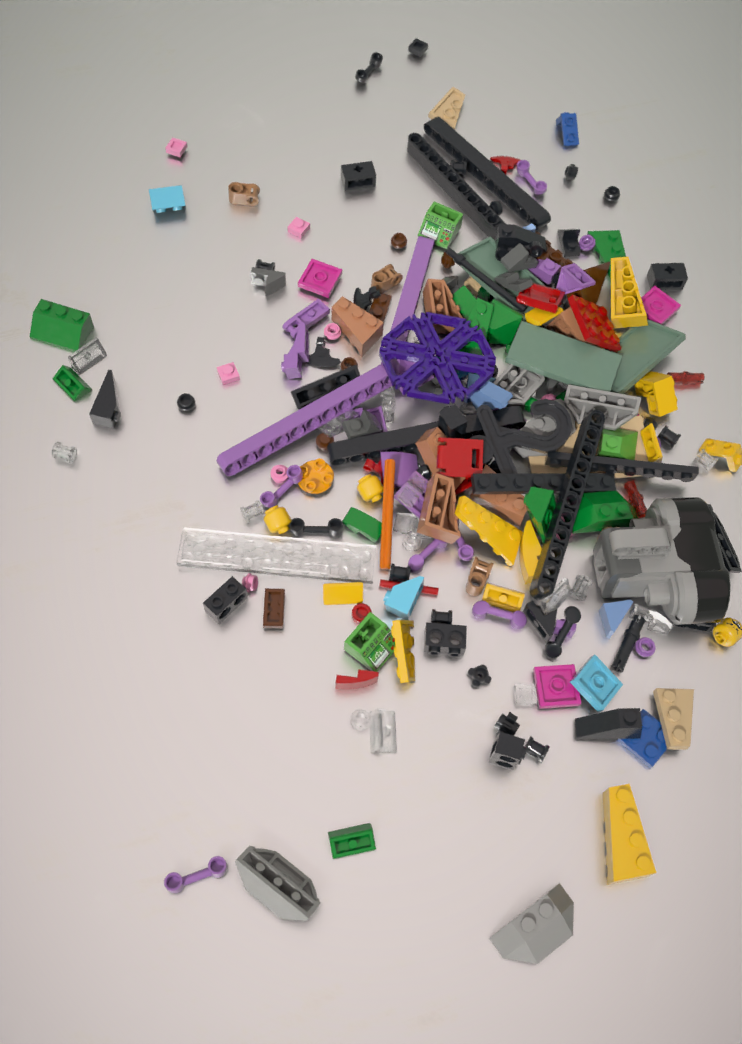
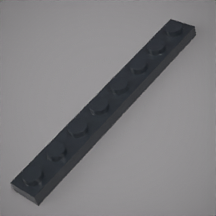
[545,452,699,482]
[471,473,617,494]

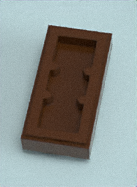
[263,588,285,629]

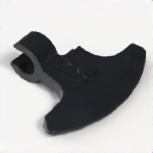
[353,286,381,311]
[306,337,341,367]

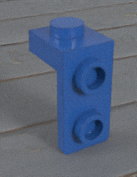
[556,112,579,147]

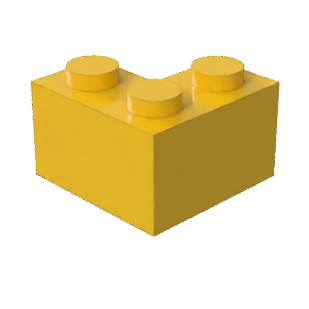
[634,371,678,417]

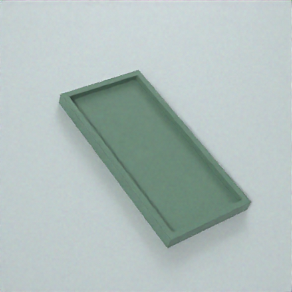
[453,237,545,322]
[605,319,686,394]
[505,321,622,392]

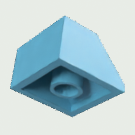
[149,185,185,213]
[383,576,424,620]

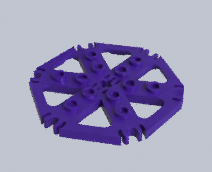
[379,312,496,404]

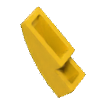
[519,520,542,584]

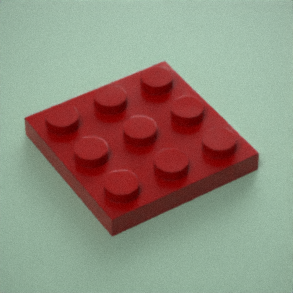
[568,295,622,353]

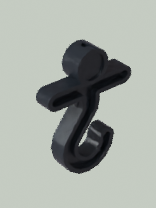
[470,399,572,473]

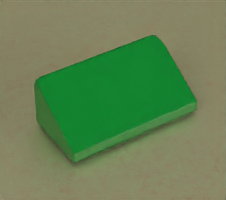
[452,285,477,319]
[52,365,92,401]
[328,823,376,859]

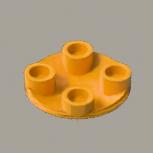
[298,458,334,494]

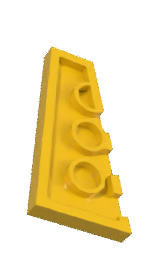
[454,496,523,566]

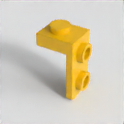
[699,438,742,472]

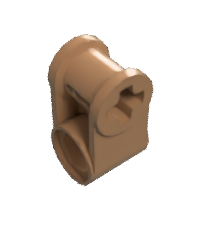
[228,182,260,206]
[371,264,403,293]
[465,556,494,596]

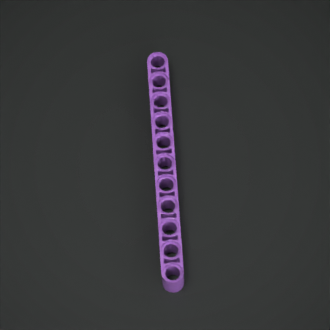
[381,236,435,387]
[216,364,397,476]

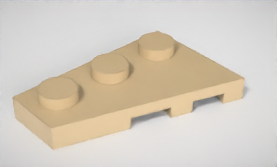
[428,87,465,129]
[653,688,694,750]

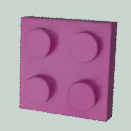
[298,259,343,298]
[641,286,681,325]
[533,664,581,709]

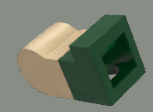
[464,276,494,302]

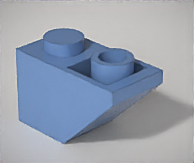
[469,381,513,410]

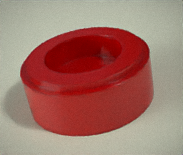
[352,603,372,624]

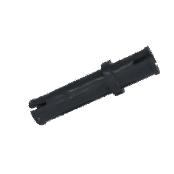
[611,615,646,673]

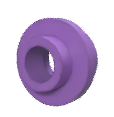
[579,235,595,251]
[635,637,656,657]

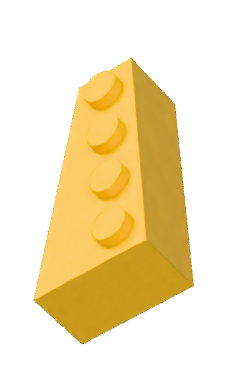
[611,257,648,329]
[603,784,656,885]

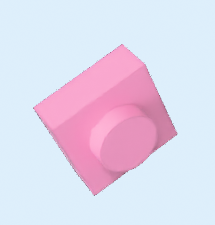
[165,137,187,158]
[287,217,310,238]
[217,362,240,385]

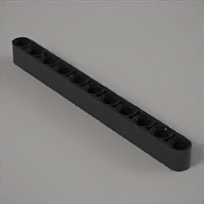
[424,116,551,230]
[407,133,506,240]
[327,406,526,466]
[529,410,605,600]

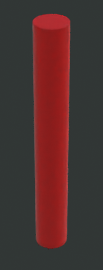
[379,579,439,596]

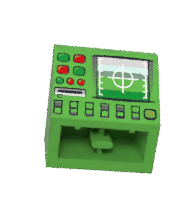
[418,201,463,249]
[344,612,396,672]

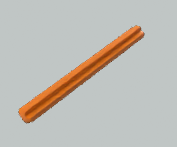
[380,459,395,570]

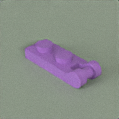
[282,298,330,339]

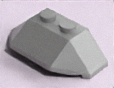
[493,364,545,405]
[564,385,642,431]
[513,398,576,458]
[235,846,320,921]
[489,883,574,964]

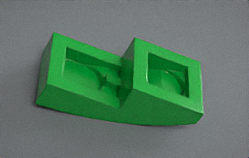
[342,507,382,543]

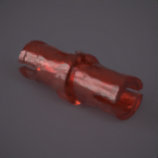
[667,371,705,385]
[623,480,647,518]

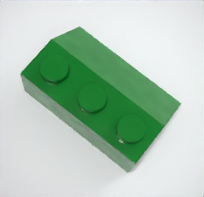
[30,299,94,353]

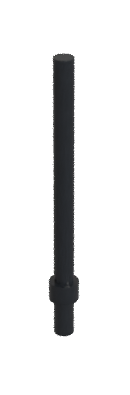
[445,247,527,313]

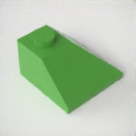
[597,428,638,460]

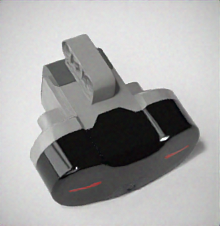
[593,497,731,625]

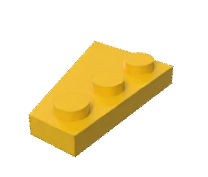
[391,620,415,683]

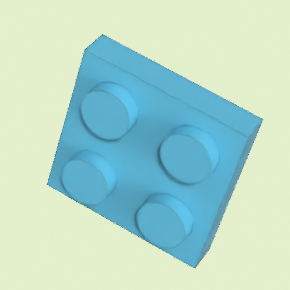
[570,654,623,713]

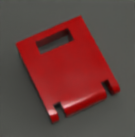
[516,283,565,314]
[436,438,483,478]

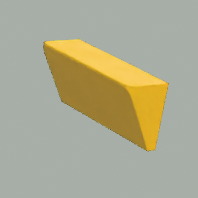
[525,307,563,326]
[640,423,663,463]
[323,582,363,605]
[482,582,525,612]

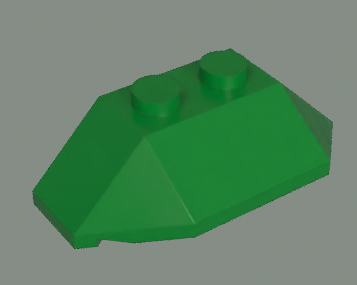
[572,491,639,534]

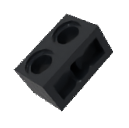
[437,404,468,439]
[203,576,248,624]
[423,622,467,657]
[488,732,527,770]

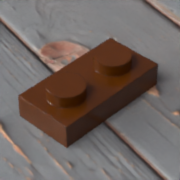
[369,293,392,323]

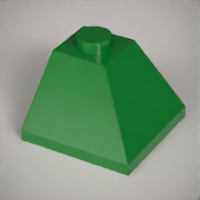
[487,299,524,344]
[524,487,556,543]

